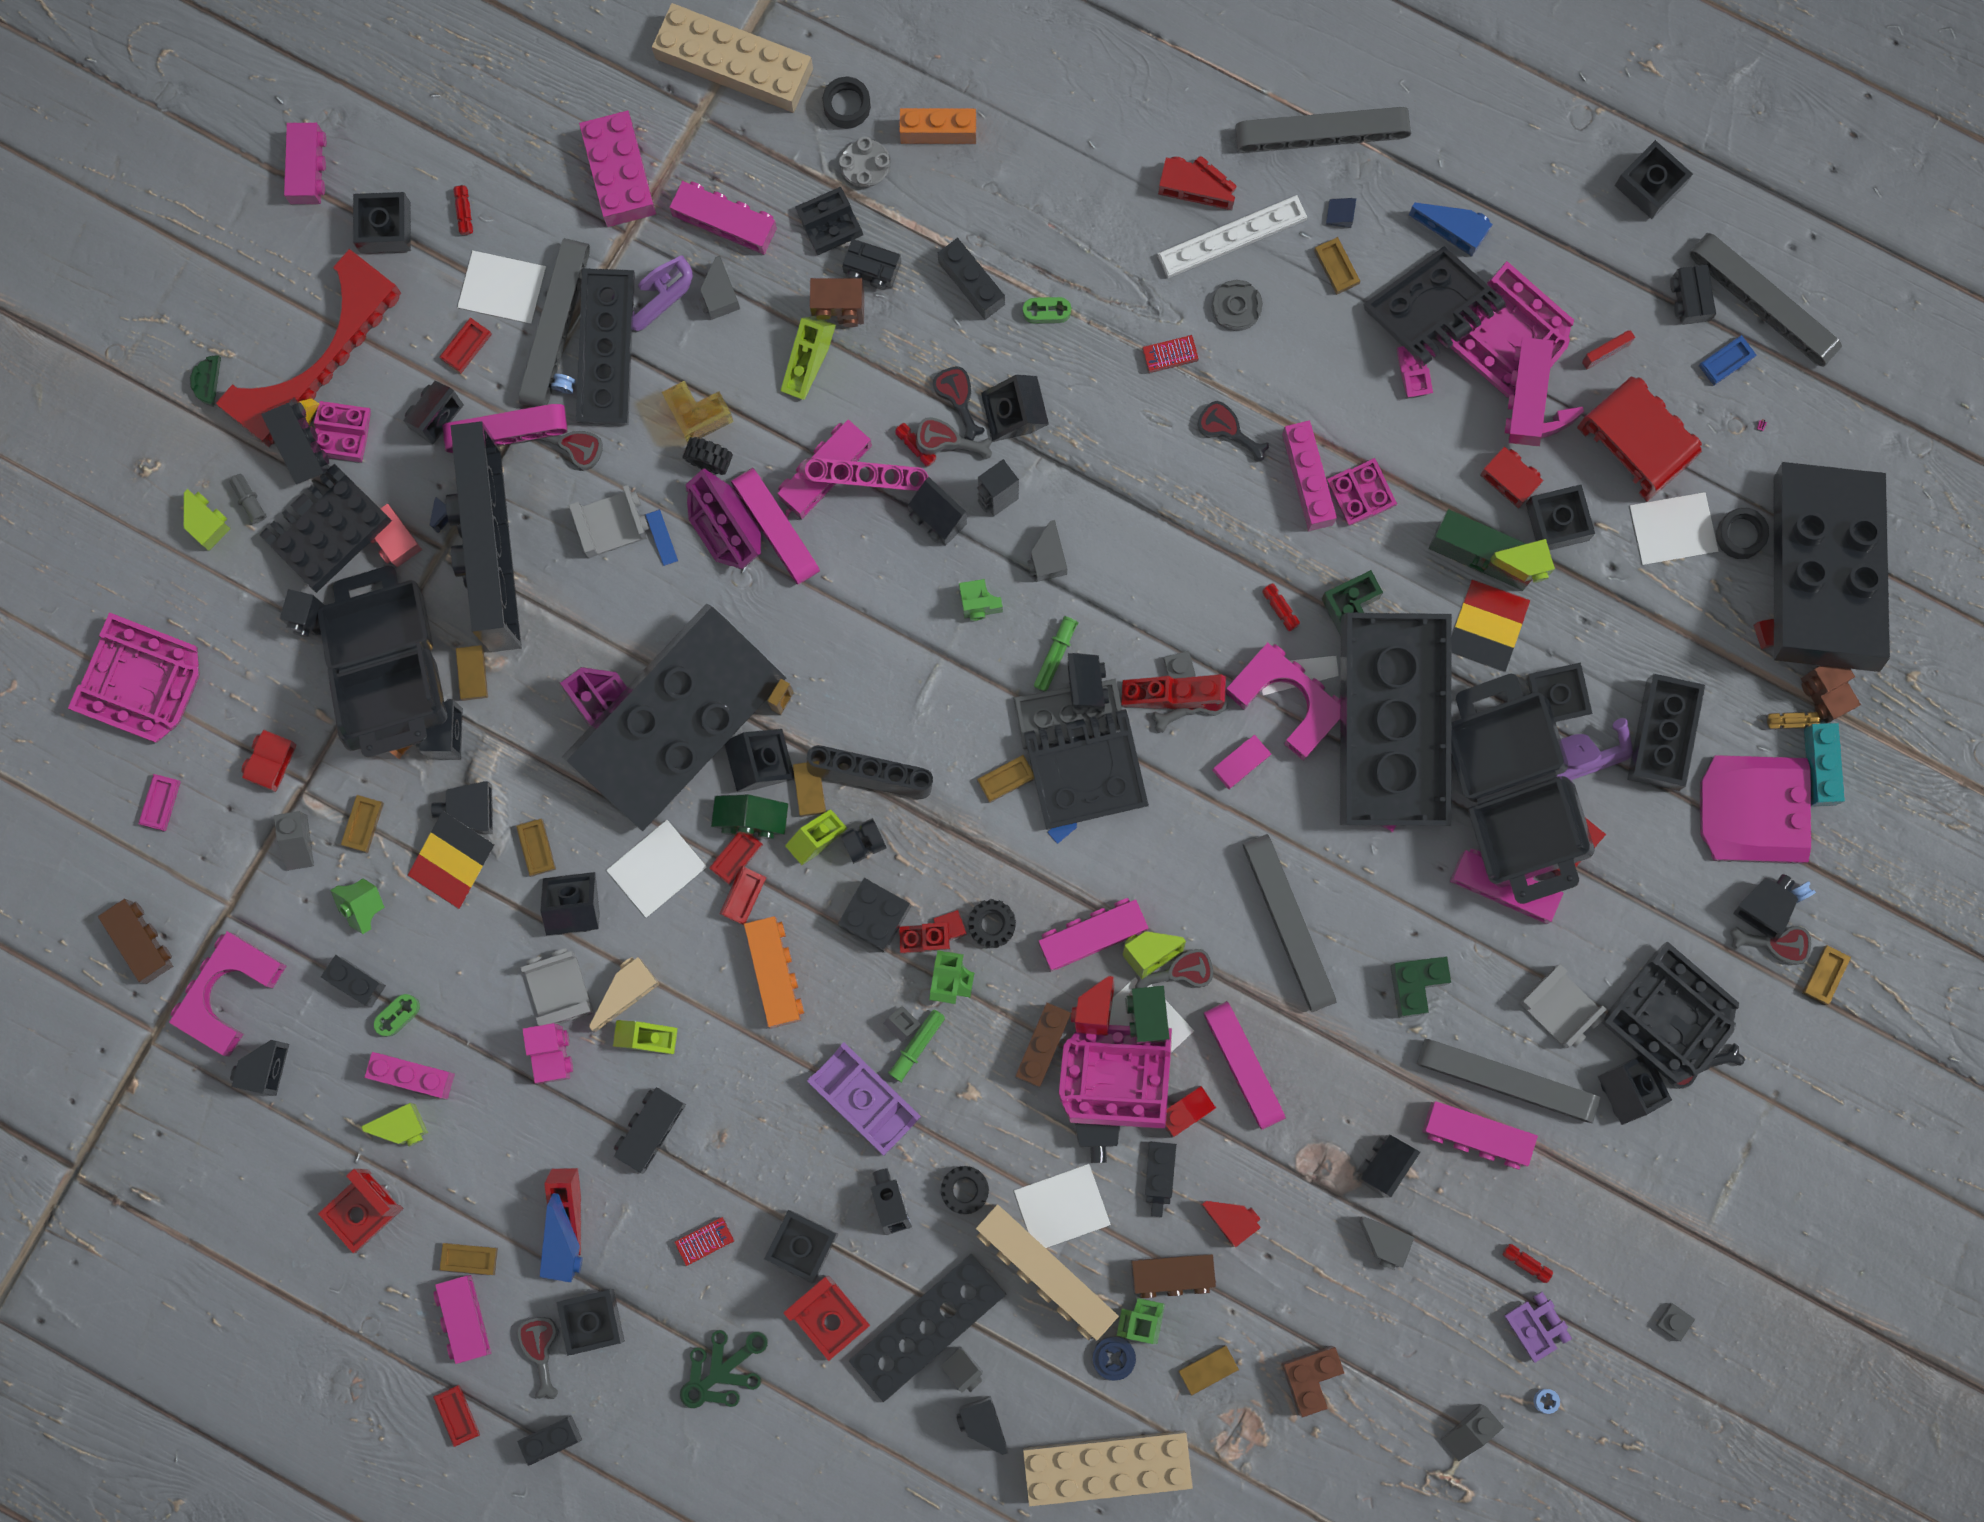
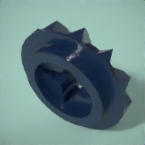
[1093,1337,1136,1381]

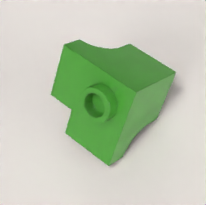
[959,579,1003,621]
[330,878,385,934]
[929,950,975,1004]
[1117,1298,1165,1344]

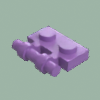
[1504,1291,1572,1363]

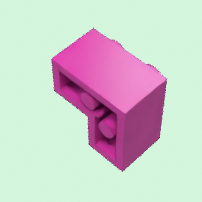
[522,1023,573,1084]

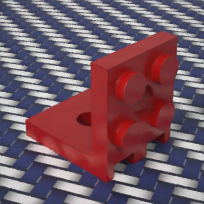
[318,1168,404,1253]
[783,1275,870,1361]

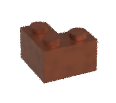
[810,278,865,328]
[1800,666,1861,723]
[1281,1346,1345,1418]

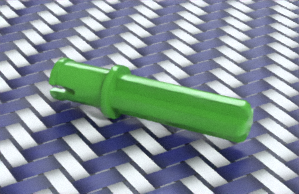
[1034,616,1079,691]
[888,1010,945,1083]

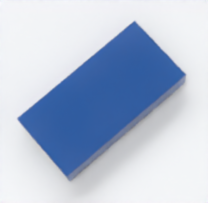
[1699,335,1757,386]

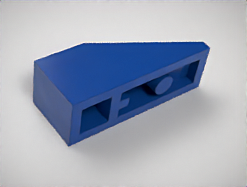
[1409,202,1493,256]
[540,1193,583,1282]

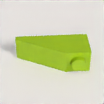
[781,316,836,400]

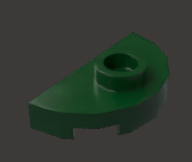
[190,355,221,407]

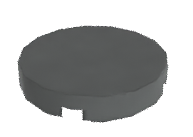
[1211,279,1263,331]

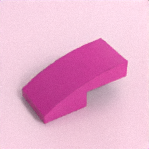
[1396,346,1433,398]
[1541,407,1584,439]
[1212,735,1271,790]

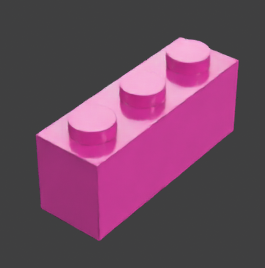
[284,123,327,204]
[364,1052,455,1099]
[433,1275,492,1364]

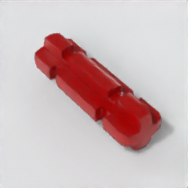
[1193,156,1237,194]
[453,185,473,235]
[895,423,936,467]
[1262,583,1300,631]
[1503,1244,1553,1283]

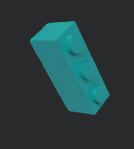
[1804,723,1845,807]

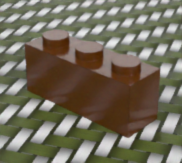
[98,899,174,984]
[1015,1003,1071,1088]
[1131,1254,1216,1298]

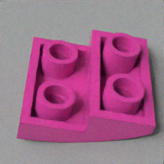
[314,401,371,463]
[1327,458,1398,526]

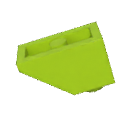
[1490,539,1555,583]
[785,809,848,865]
[1122,931,1186,980]
[613,1020,678,1054]
[361,1103,428,1147]

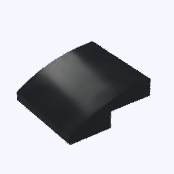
[795,187,863,256]

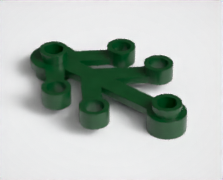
[680,1330,768,1408]

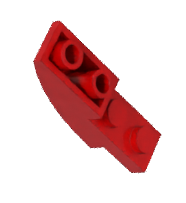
[1121,674,1226,709]

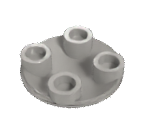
[839,137,890,187]

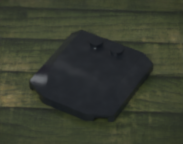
[1602,942,1739,1084]

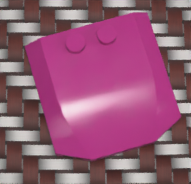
[1446,261,1574,398]
[68,612,200,743]
[1700,755,1811,864]
[1059,1025,1172,1128]

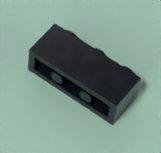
[937,237,1005,320]
[261,397,330,485]
[977,459,1019,516]
[614,1087,686,1173]

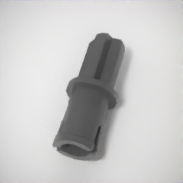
[229,474,267,524]

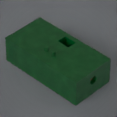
[1428,509,1532,591]

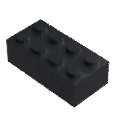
[1627,674,1705,791]

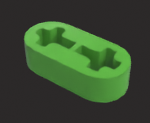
[1023,297,1071,324]
[374,994,420,1037]

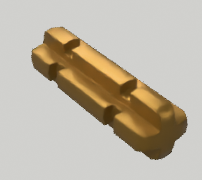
[1767,712,1820,729]

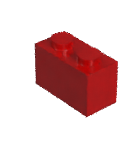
[1480,446,1544,509]

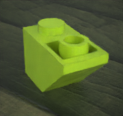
[184,489,231,551]

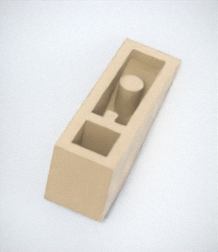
[589,957,660,1032]

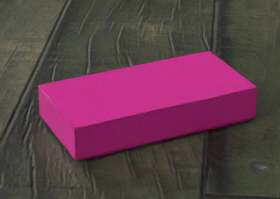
[138,774,181,831]

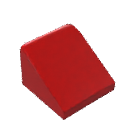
[1753,619,1774,650]
[933,910,967,941]

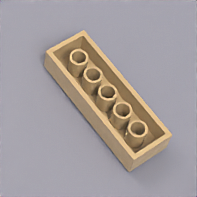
[652,3,813,113]
[976,1204,1119,1340]
[1023,1431,1193,1506]

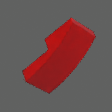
[899,922,950,954]

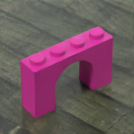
[1225,642,1340,761]
[169,931,287,1057]

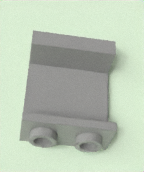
[569,485,649,558]
[520,948,594,1026]
[1519,964,1607,1048]

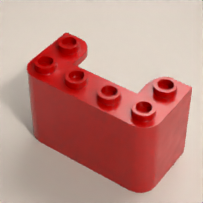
[1577,376,1702,502]

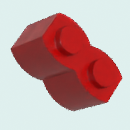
[241,730,297,792]

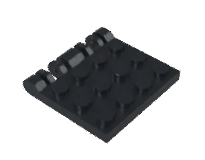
[1363,246,1506,366]
[259,464,392,593]
[1024,709,1149,830]

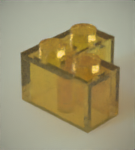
[662,381,734,443]

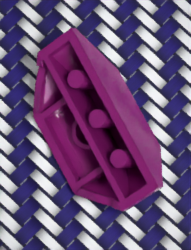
[686,469,761,569]
[559,667,627,727]

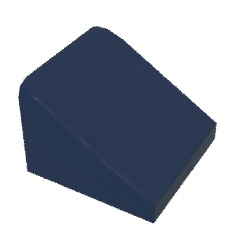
[1326,198,1356,228]
[429,497,449,533]

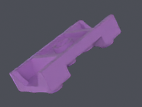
[807,1042,921,1156]

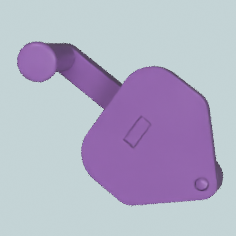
[611,255,693,331]
[1557,718,1633,780]

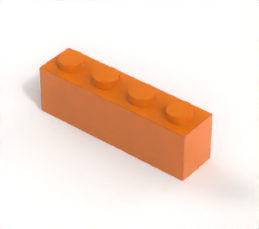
[744,916,804,1029]

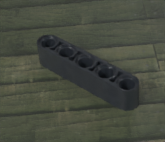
[806,745,933,799]

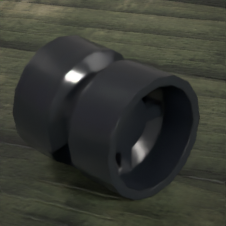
[839,818,887,864]

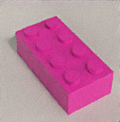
[579,110,657,227]

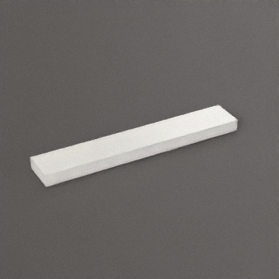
[1157,195,1307,278]

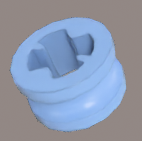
[551,374,576,394]
[1790,881,1816,903]
[1533,1389,1560,1414]

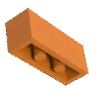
[900,108,976,144]

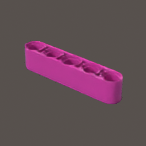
[442,404,568,453]
[799,458,928,491]
[731,467,820,585]
[1203,1001,1286,1130]

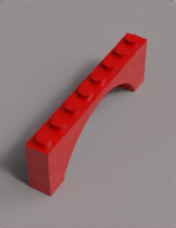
[216,249,401,447]

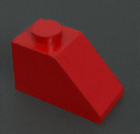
[1071,976,1115,1036]
[1165,1086,1216,1138]
[1201,1201,1261,1248]

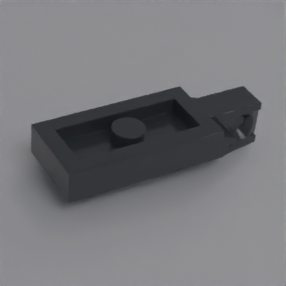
[1145,1141,1177,1218]

